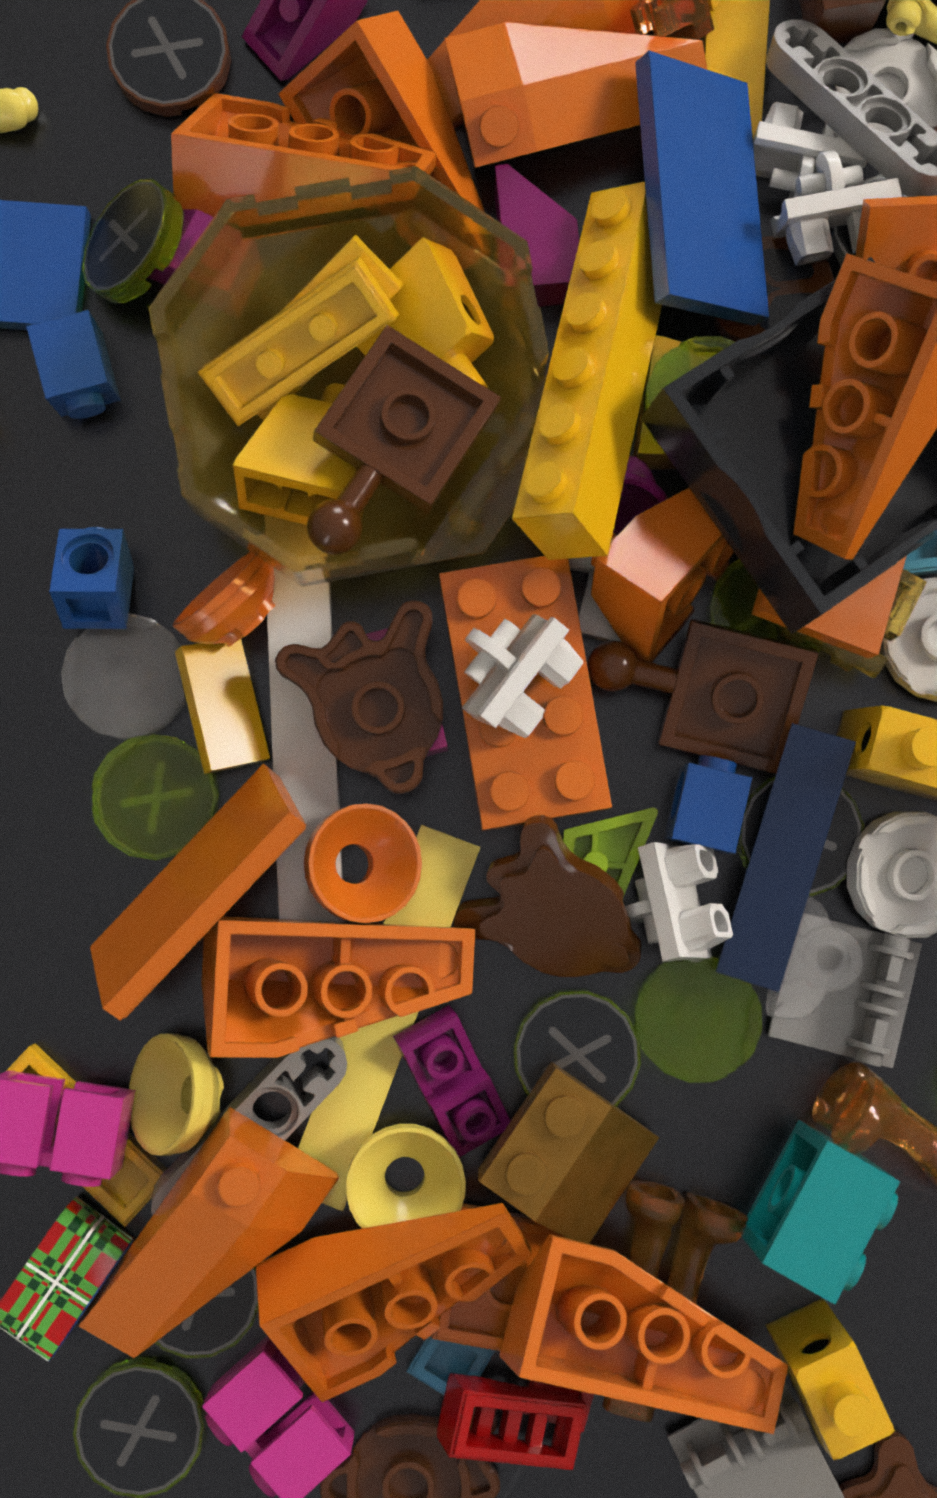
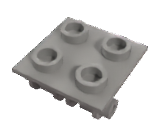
[767,913,922,1068]
[667,1382,845,1498]

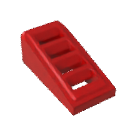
[437,1373,587,1470]

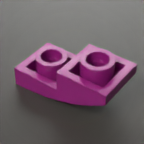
[393,1005,510,1157]

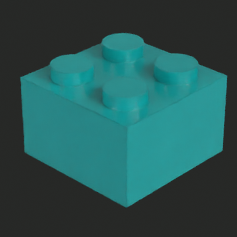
[738,1120,900,1305]

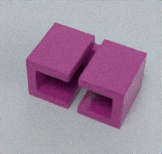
[0,1070,136,1187]
[202,1336,355,1498]

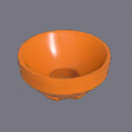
[173,547,275,647]
[304,803,422,923]

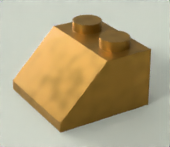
[478,1061,659,1244]

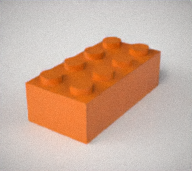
[439,556,612,831]

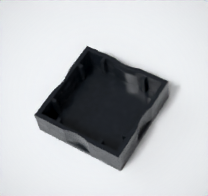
[641,257,937,634]

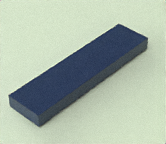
[716,723,856,992]

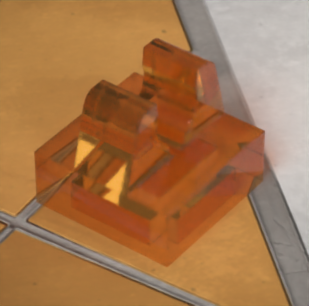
[630,0,715,40]

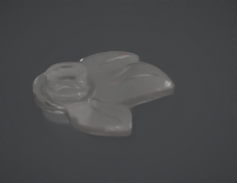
[766,896,863,1019]

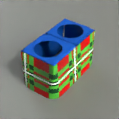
[0,1196,134,1362]

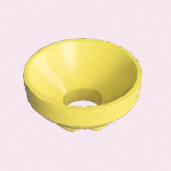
[129,1034,224,1156]
[346,1124,466,1228]

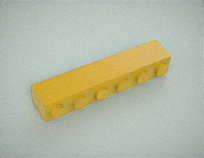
[512,182,662,560]

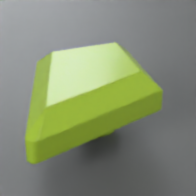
[562,807,658,897]

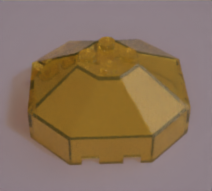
[149,166,549,587]

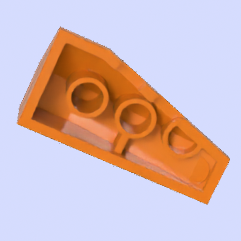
[171,93,437,222]
[499,1234,789,1434]

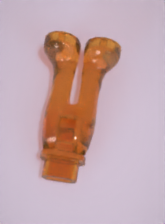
[812,1061,937,1187]
[602,1181,748,1422]

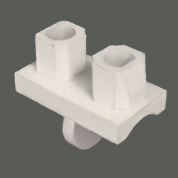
[753,102,867,199]
[770,150,902,266]
[462,614,583,738]
[625,842,733,963]

